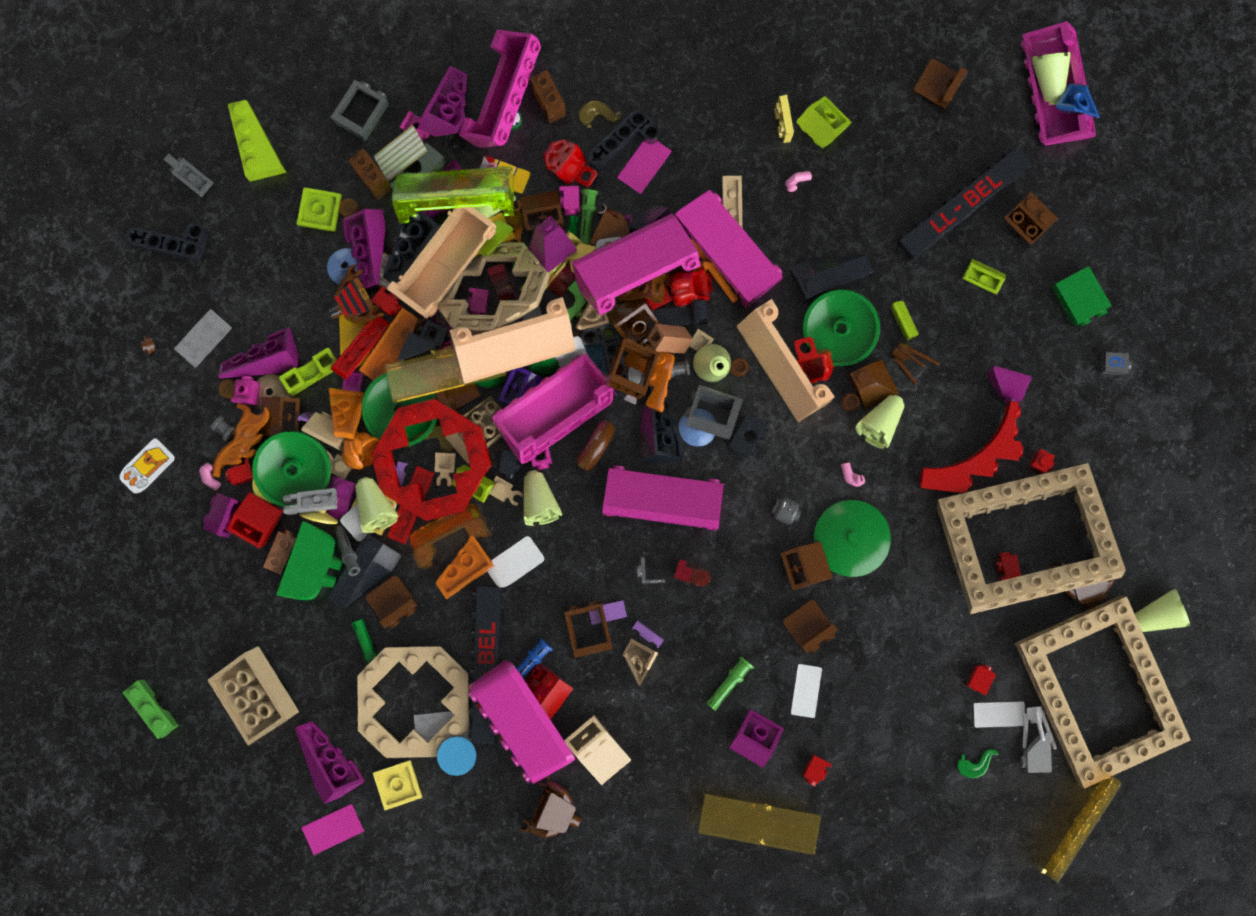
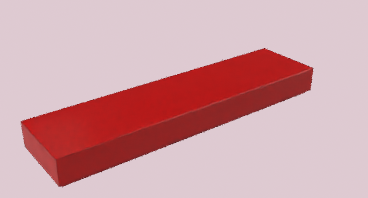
[331,317,391,380]
[387,466,435,544]

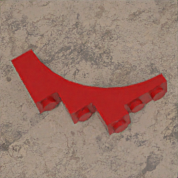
[919,401,1023,493]

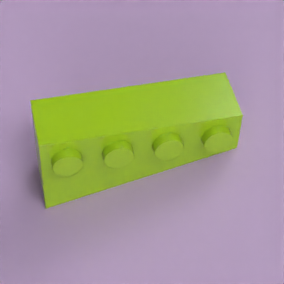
[228,100,287,182]

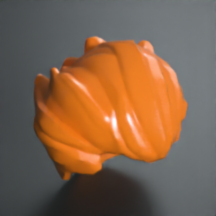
[341,431,380,470]

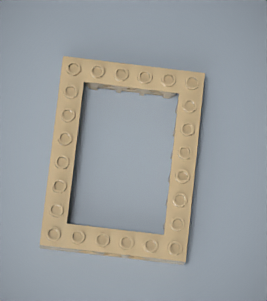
[936,463,1126,614]
[1015,596,1191,789]

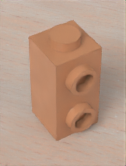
[647,324,693,354]
[263,530,297,575]

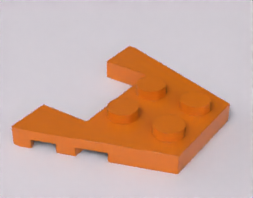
[605,343,675,412]

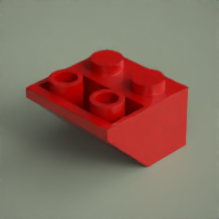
[226,492,283,549]
[525,663,573,720]

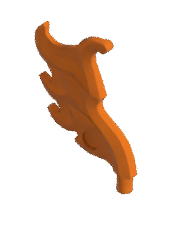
[212,404,269,478]

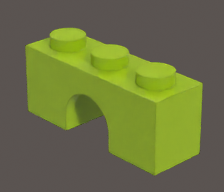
[279,347,337,396]

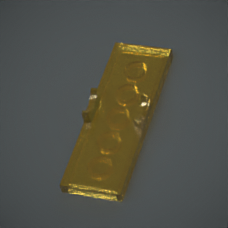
[385,346,507,403]
[698,794,821,855]

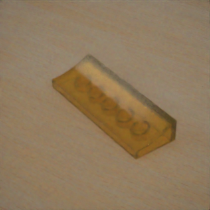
[1042,776,1122,883]

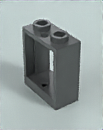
[331,80,389,142]
[685,385,743,440]

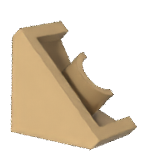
[575,302,609,330]
[622,639,658,687]

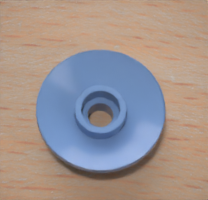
[327,248,361,284]
[679,408,716,447]

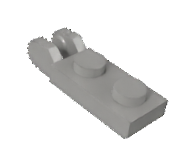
[283,488,337,515]

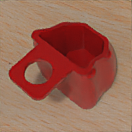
[543,139,598,187]
[669,267,713,307]
[794,337,834,384]

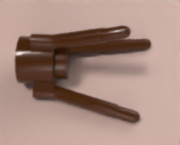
[892,342,940,385]

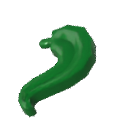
[957,749,999,778]

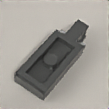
[164,154,213,197]

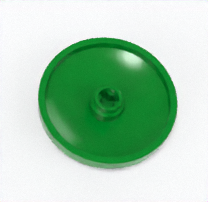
[803,289,880,366]
[362,370,438,447]
[253,431,331,507]
[813,500,891,577]

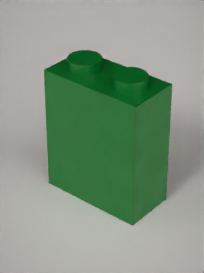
[1051,266,1111,327]

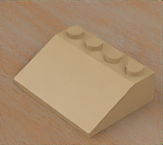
[208,646,299,745]

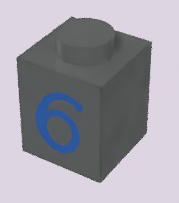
[1101,352,1132,375]

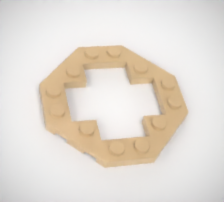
[437,243,549,335]
[357,646,469,758]

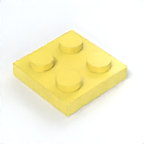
[774,95,794,143]
[373,760,422,810]

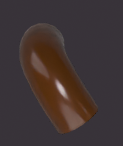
[576,421,615,471]

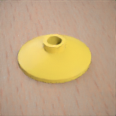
[299,510,338,524]

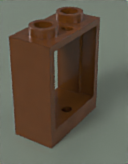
[530,70,566,124]
[348,149,392,200]
[604,338,659,399]
[564,601,613,658]

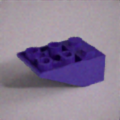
[498,367,544,406]

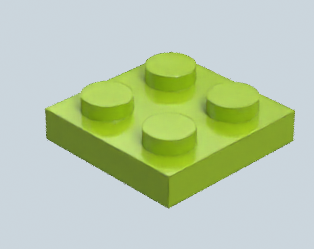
[297,188,342,232]

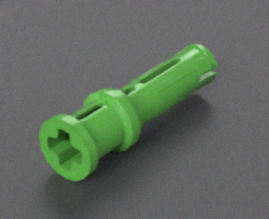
[580,189,598,245]
[706,656,754,711]

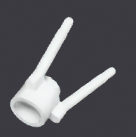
[1022,706,1057,749]

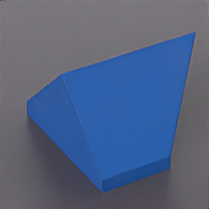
[1056,83,1100,118]

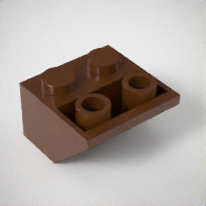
[520,190,564,235]
[1004,192,1058,246]
[259,397,300,436]
[781,541,833,590]

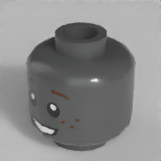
[771,497,801,525]

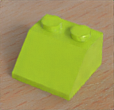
[796,96,852,149]

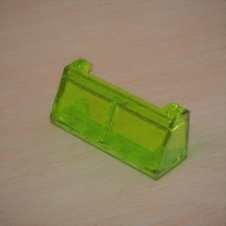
[392,166,514,223]

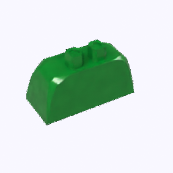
[276,521,342,600]

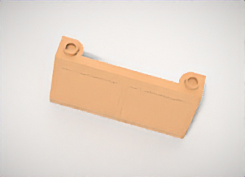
[387,196,496,319]
[450,297,575,384]
[737,299,834,423]

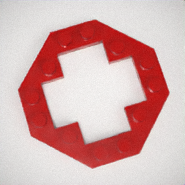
[371,399,491,521]

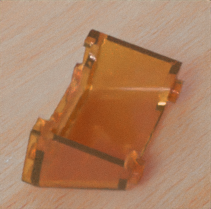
[410,503,492,570]

